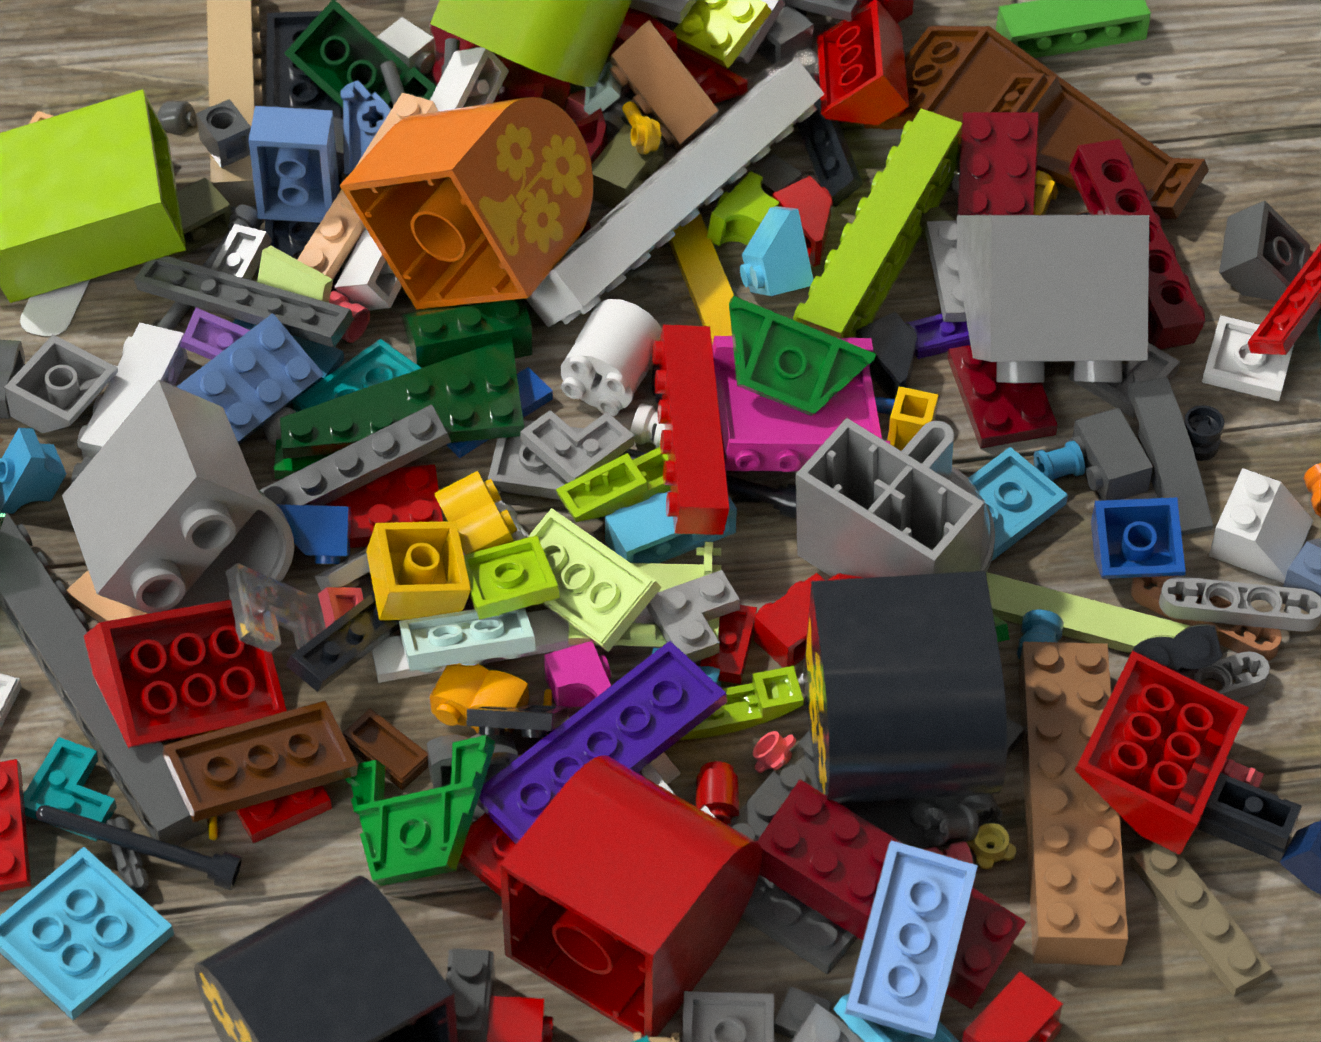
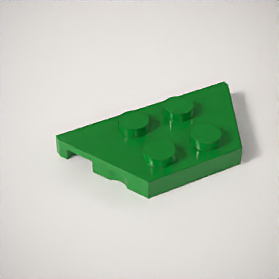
[729,296,876,416]

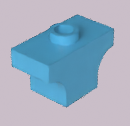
[0,428,67,514]

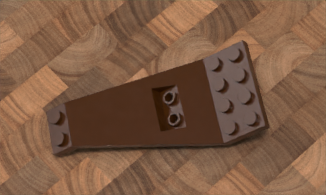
[863,26,1209,219]

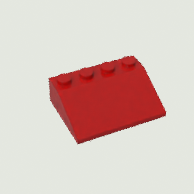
[84,595,287,748]
[1074,651,1249,855]

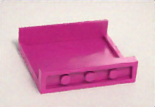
[712,336,891,472]

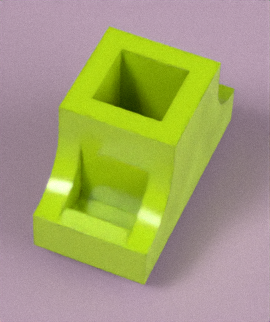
[707,171,780,246]

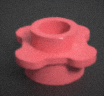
[753,731,796,773]

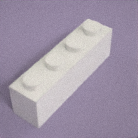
[77,323,188,459]

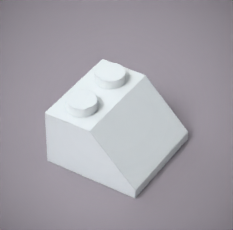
[1209,468,1313,583]

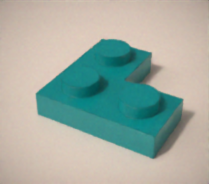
[24,737,117,842]

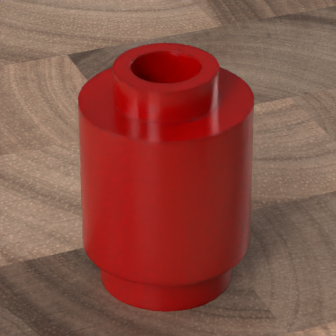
[696,761,739,824]

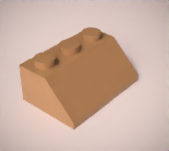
[609,21,719,150]

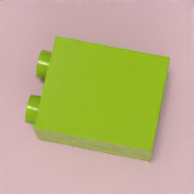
[0,89,186,303]

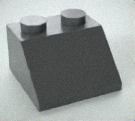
[1219,200,1310,301]

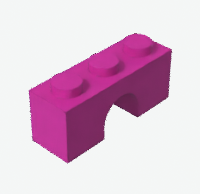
[544,641,611,708]

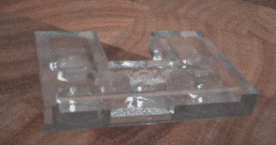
[226,563,326,653]

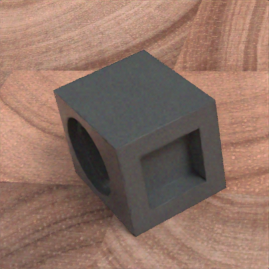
[196,99,251,168]

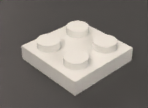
[1202,315,1294,401]

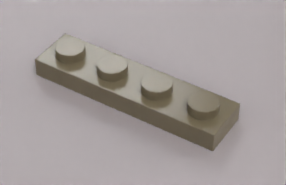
[1130,843,1272,997]

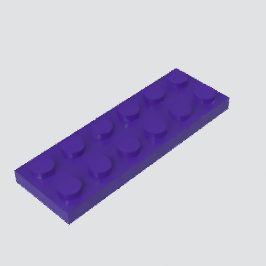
[477,641,727,844]

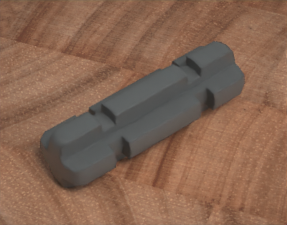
[106,817,149,895]

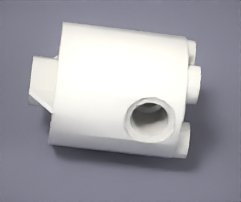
[561,299,662,416]

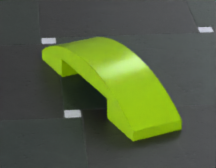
[680,666,804,740]

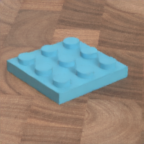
[0,847,174,1020]

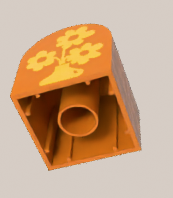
[340,97,593,310]

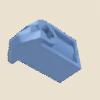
[341,81,392,176]

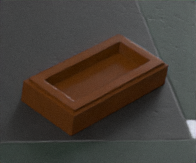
[342,708,429,791]

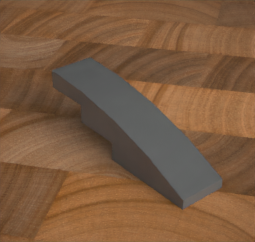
[1127,377,1213,536]

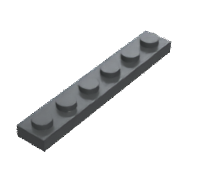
[134,256,354,348]
[260,404,451,506]

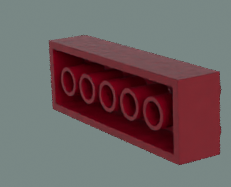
[757,779,1027,1010]

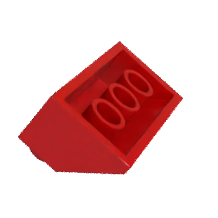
[817,0,909,125]

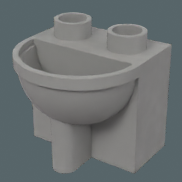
[62,379,294,614]
[796,418,995,578]

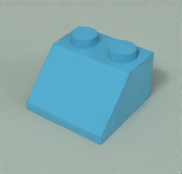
[740,206,813,296]

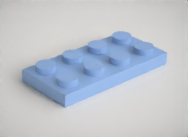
[844,840,978,1039]

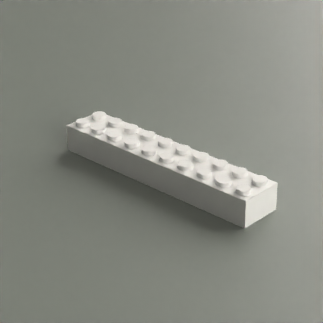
[525,58,824,327]

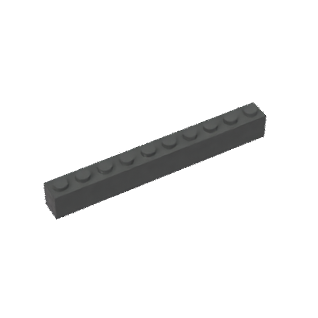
[0,513,208,846]

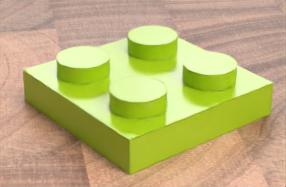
[464,535,560,620]

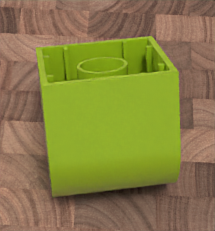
[430,0,632,87]

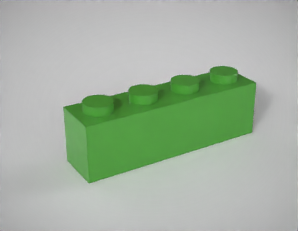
[996,0,1151,58]

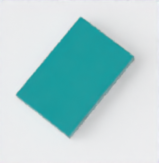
[292,339,421,412]

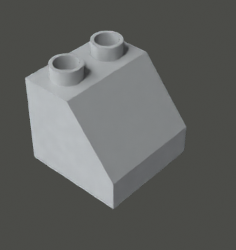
[957,215,1149,383]

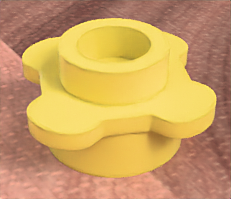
[966,823,1016,869]

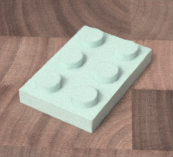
[399,608,536,672]

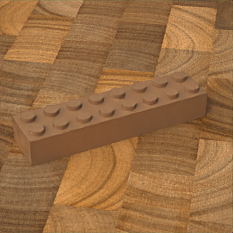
[1018,641,1128,966]

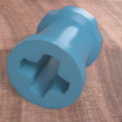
[1034,441,1085,482]

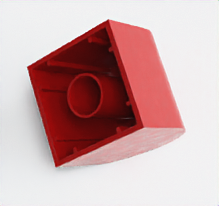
[500,755,762,1037]

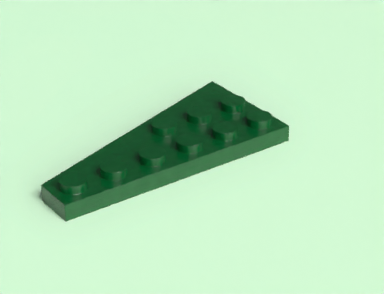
[280,337,524,459]

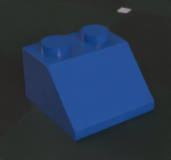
[1091,497,1186,579]

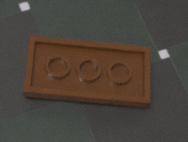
[163,700,358,822]

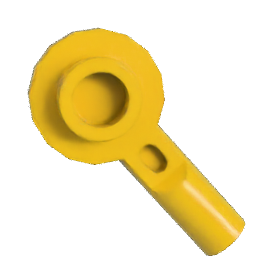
[622,101,661,154]

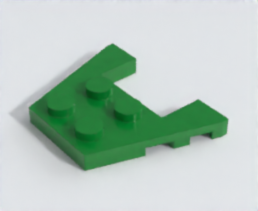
[345,735,495,886]

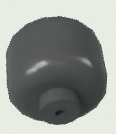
[157,101,197,135]

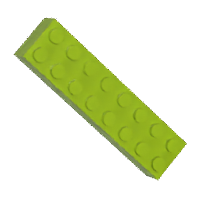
[793,109,963,338]

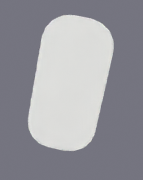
[20,279,90,336]

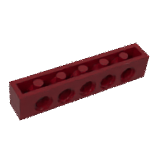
[1069,139,1206,350]

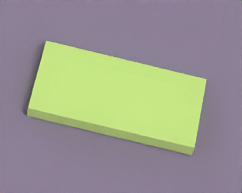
[527,508,662,652]

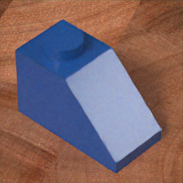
[276,504,351,564]

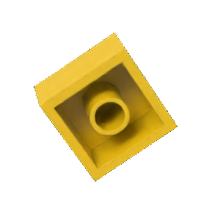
[366,521,471,621]

